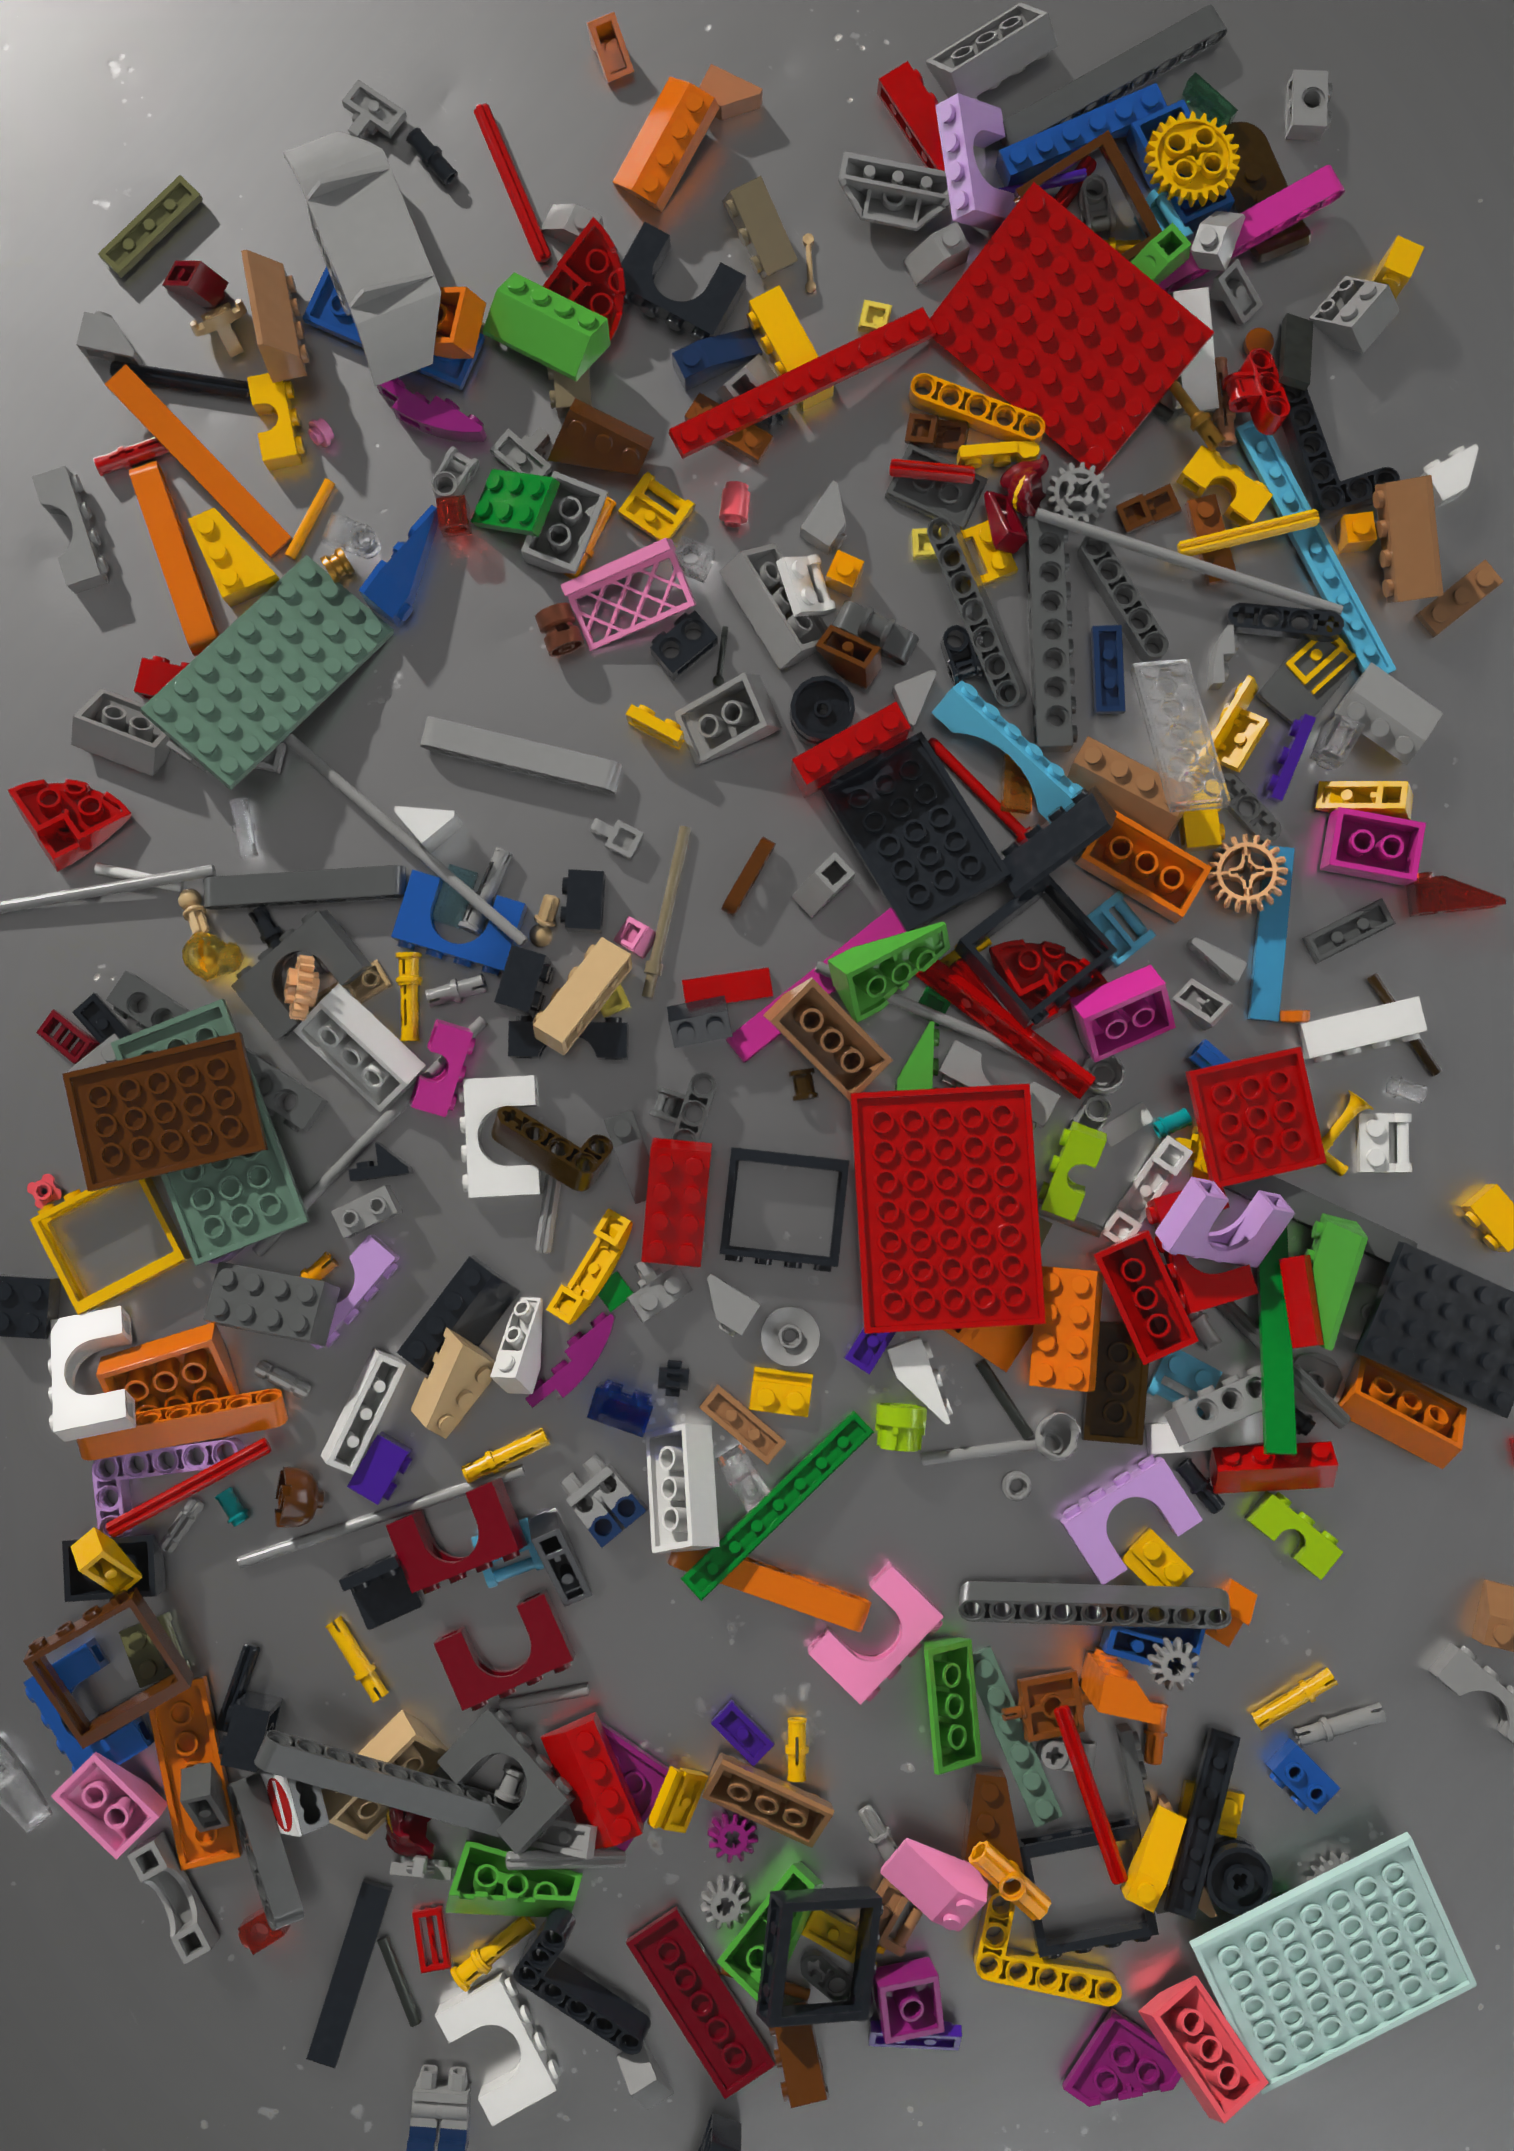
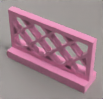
[561,538,696,651]

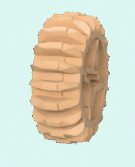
[1207,834,1288,914]

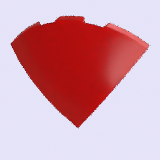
[543,217,626,341]
[8,779,132,872]
[989,939,1108,1031]

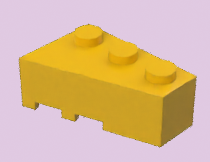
[187,507,280,608]

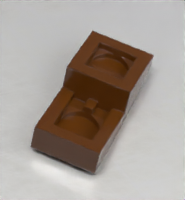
[905,413,970,454]
[1116,483,1182,533]

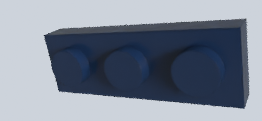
[1091,625,1126,715]

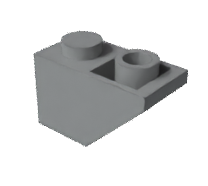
[716,354,777,402]
[792,852,855,918]

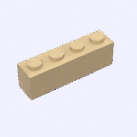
[533,937,632,1056]

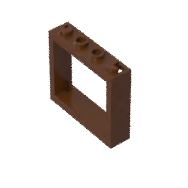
[1013,130,1162,261]
[23,1587,194,1749]

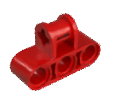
[1221,348,1290,435]

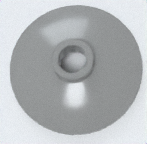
[761,1307,820,1367]

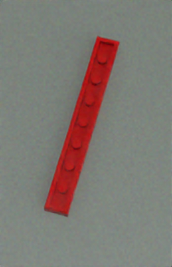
[915,959,1096,1099]

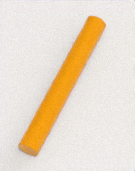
[284,478,335,560]

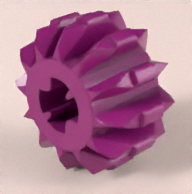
[707,1810,758,1863]

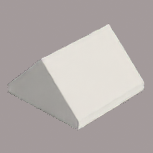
[395,806,462,853]

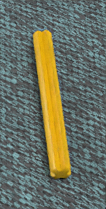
[1177,509,1320,557]

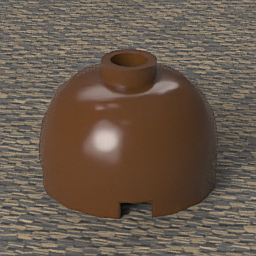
[275,1467,324,1528]

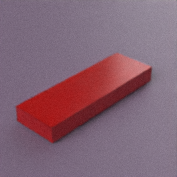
[682,967,773,1004]
[1279,1255,1324,1349]

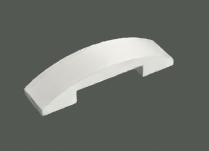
[1101,1135,1193,1243]
[1144,1411,1263,1454]

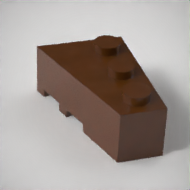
[547,398,654,475]
[961,1765,1024,1874]

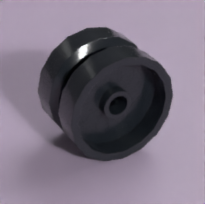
[790,675,855,747]
[1204,1836,1273,1915]

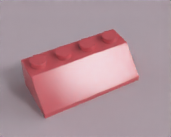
[1138,1976,1269,2124]

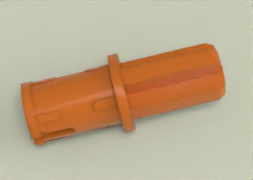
[1143,1702,1168,1765]

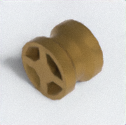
[320,547,355,584]

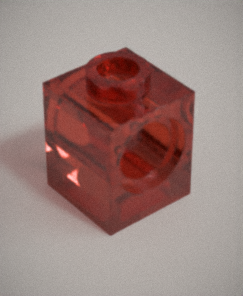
[436,495,472,538]
[238,1908,291,1955]

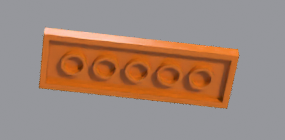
[149,1675,243,1871]

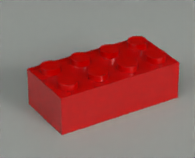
[641,1138,712,1267]

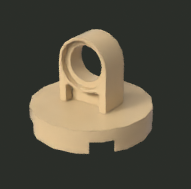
[190,299,247,358]

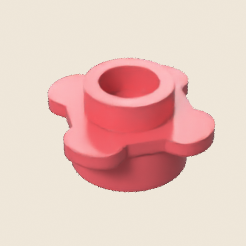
[27,1174,62,1209]

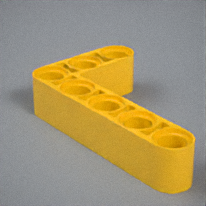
[973,1884,1122,2006]

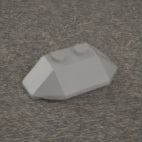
[838,151,950,231]

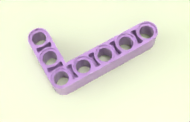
[92,1437,245,1537]

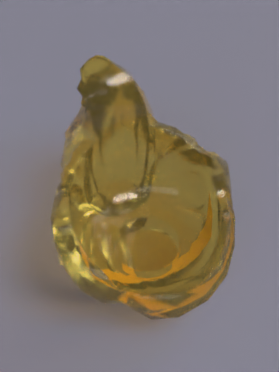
[182,932,244,982]

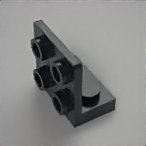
[339,1552,423,1630]

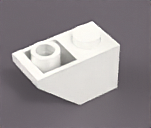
[1421,444,1479,509]

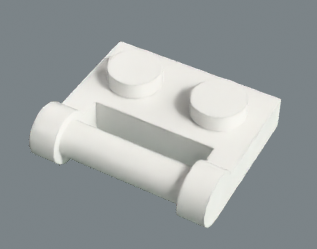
[776,554,837,617]
[1356,1113,1413,1173]

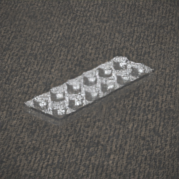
[1130,659,1231,813]

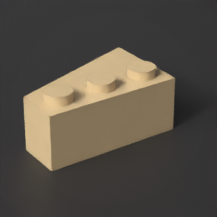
[410,1327,495,1439]

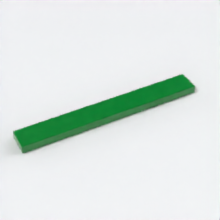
[1257,1226,1297,1455]
[680,1411,874,1601]

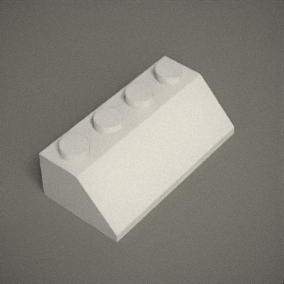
[293,983,426,1112]
[645,1423,719,1554]

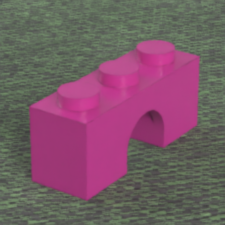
[409,1019,476,1117]

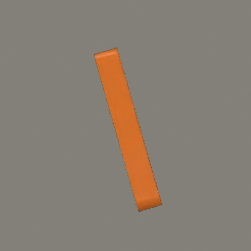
[129,460,220,656]
[76,1388,288,1461]
[667,1548,872,1632]

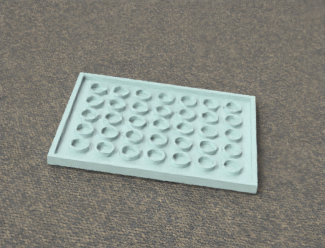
[1189,1832,1477,2095]

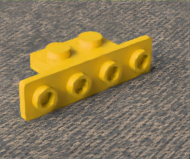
[1189,675,1269,786]

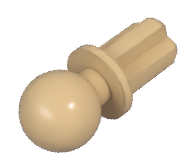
[178,888,210,938]
[529,894,560,947]

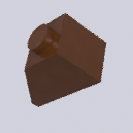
[815,624,882,689]

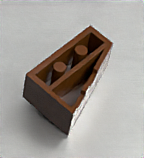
[769,2001,829,2108]

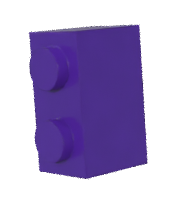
[347,1431,413,1505]

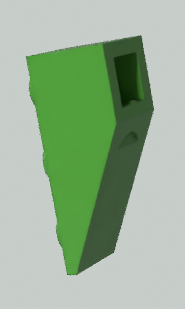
[1131,223,1192,285]
[895,1021,940,1091]

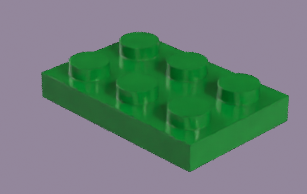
[470,469,560,537]

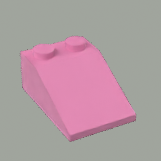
[51,1752,167,1860]
[880,1838,988,1932]

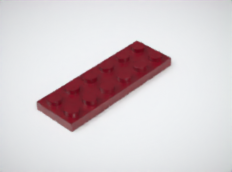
[626,1906,776,2099]

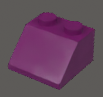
[873,1957,945,2044]

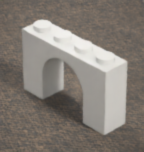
[459,1075,543,1198]
[47,1306,136,1442]
[435,1970,561,2126]

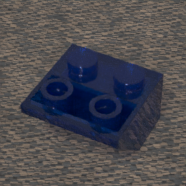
[587,1379,656,1438]

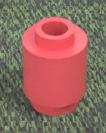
[719,481,751,528]

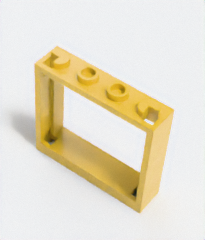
[30,1178,192,1315]

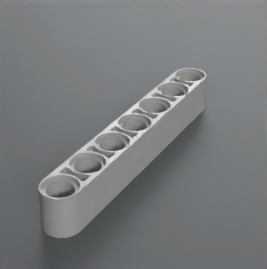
[420,717,622,794]

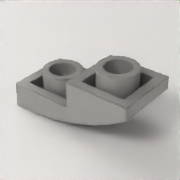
[1207,625,1239,690]

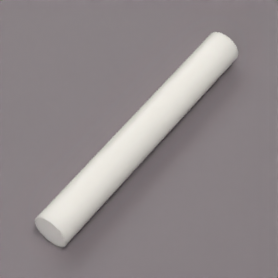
[94,862,184,892]

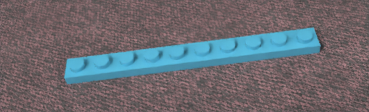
[1235,420,1396,674]

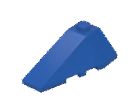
[359,505,441,626]

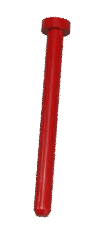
[928,737,1031,843]

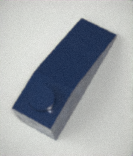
[672,327,763,391]

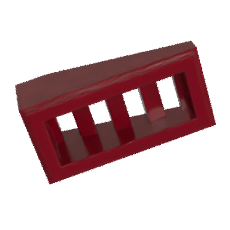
[984,491,1028,554]
[36,1009,100,1064]

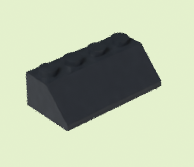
[1001,786,1117,898]
[396,1256,520,1375]

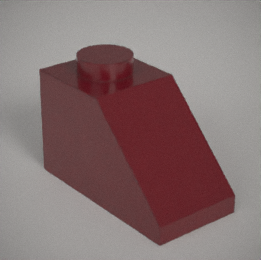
[162,260,229,308]

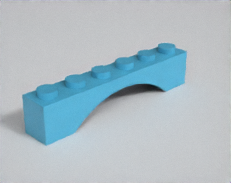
[931,680,1083,821]

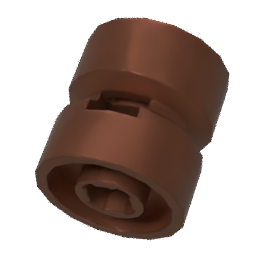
[535,603,584,657]

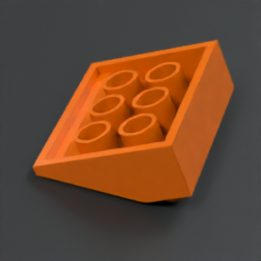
[96,1323,240,1412]

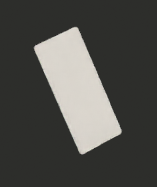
[1101,1102,1154,1147]

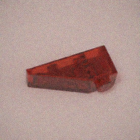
[1406,872,1506,917]

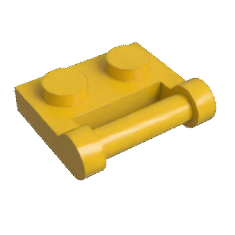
[618,471,696,541]
[956,520,1018,589]

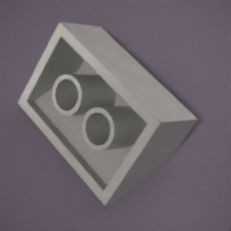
[521,471,608,574]
[1334,662,1443,765]
[71,688,171,776]

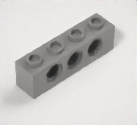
[1164,1364,1262,1447]

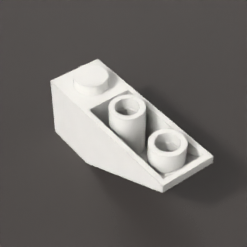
[490,1297,543,1394]
[886,1336,953,1425]

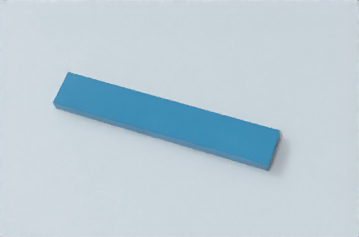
[1247,845,1295,1022]

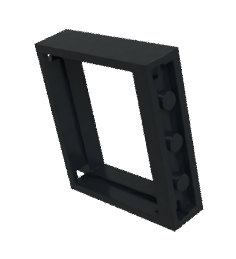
[955,875,1117,1029]
[720,1147,850,1272]
[1018,1817,1159,1959]
[756,1886,883,2028]

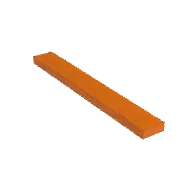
[105,364,292,559]

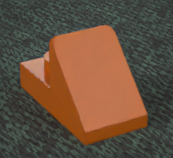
[587,12,634,82]
[1205,1579,1257,1648]

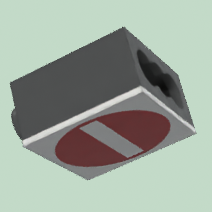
[261,1772,330,1837]

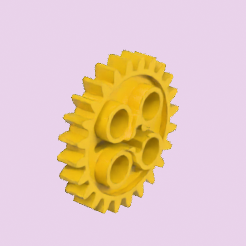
[1144,111,1241,207]

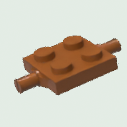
[1001,1669,1092,1742]

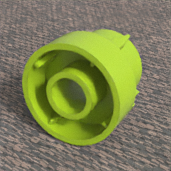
[875,1403,927,1452]

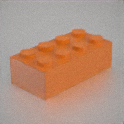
[1029,1266,1103,1392]

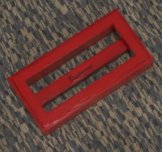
[412,1904,452,1974]

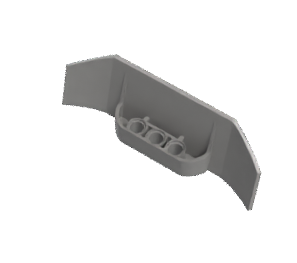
[283,131,441,386]

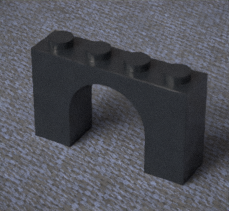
[621,222,746,341]

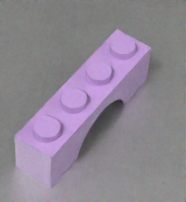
[311,1234,400,1350]

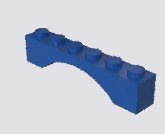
[995,83,1167,187]

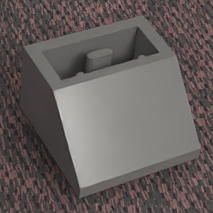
[1309,276,1400,353]

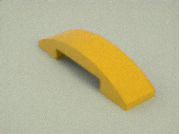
[546,1208,633,1325]

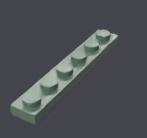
[973,1646,1063,1828]

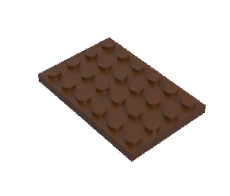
[62,1032,268,1192]

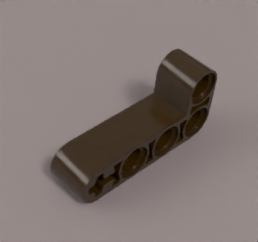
[491,1106,613,1192]

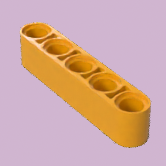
[909,373,1045,445]

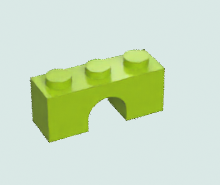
[1038,1121,1107,1221]
[1244,1491,1343,1580]

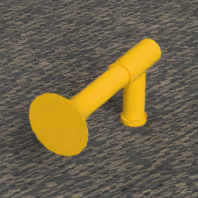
[1314,1090,1373,1177]

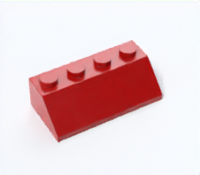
[1093,1230,1199,1365]
[541,1712,644,1849]

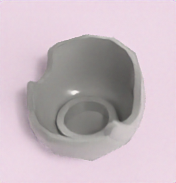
[1081,1055,1125,1096]
[1035,1412,1081,1461]

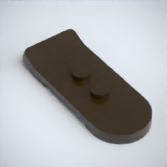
[1224,122,1311,263]

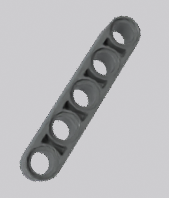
[1077,536,1169,665]
[227,1773,304,1931]

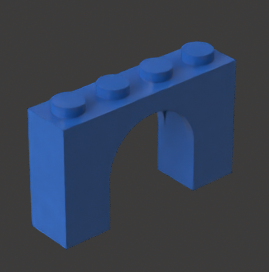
[391,869,528,977]
[23,1637,155,1773]

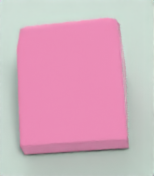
[613,916,656,959]

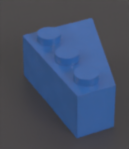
[1099,1626,1206,1677]

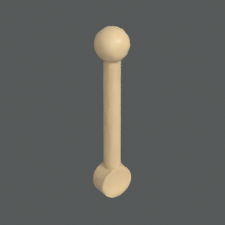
[803,233,816,293]

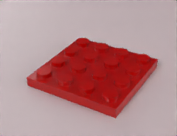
[1185,1046,1327,1188]

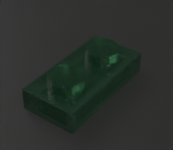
[1182,72,1238,127]

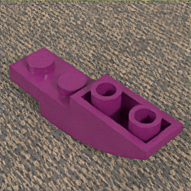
[377,378,487,442]
[525,1312,616,1408]

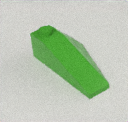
[828,922,950,1023]

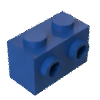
[1265,1738,1341,1814]

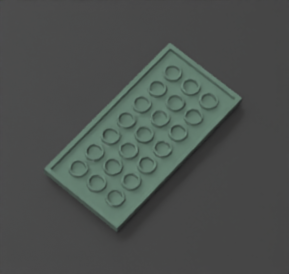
[141,555,394,790]
[111,999,310,1266]

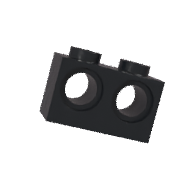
[650,610,718,681]

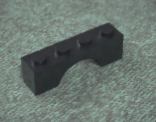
[508,1016,629,1060]

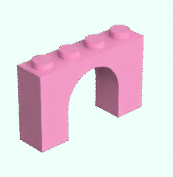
[807,1561,944,1705]

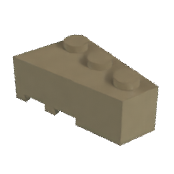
[722,176,798,279]

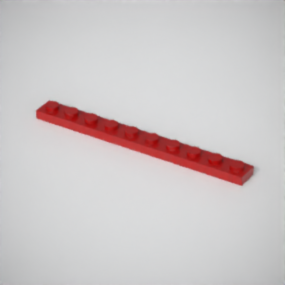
[668,307,937,459]

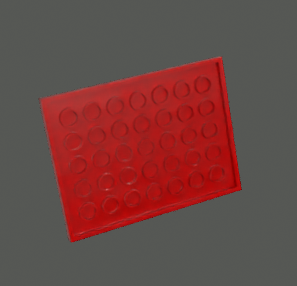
[930,182,1215,476]
[850,1083,1046,1334]

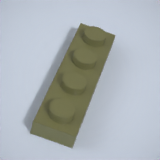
[98,175,203,278]

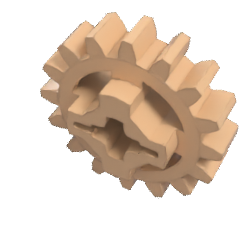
[284,955,320,1021]

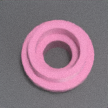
[308,418,334,448]

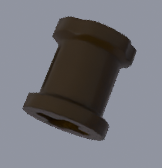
[789,1068,819,1101]

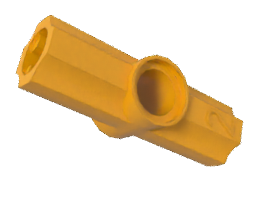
[968,1840,1052,1921]

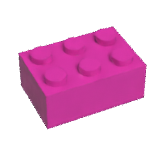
[1320,807,1426,886]
[1070,964,1176,1063]

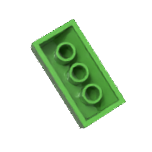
[483,272,611,381]
[1304,1213,1368,1351]
[924,1636,982,1775]

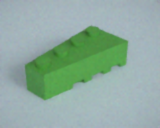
[445,1840,583,1917]
[716,1862,824,2001]

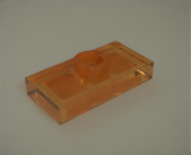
[1000,753,1032,815]

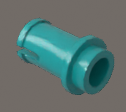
[1152,1108,1193,1139]
[215,1487,250,1527]

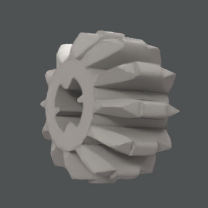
[1147,1637,1200,1691]
[700,1875,751,1930]

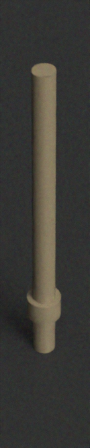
[642,826,691,999]

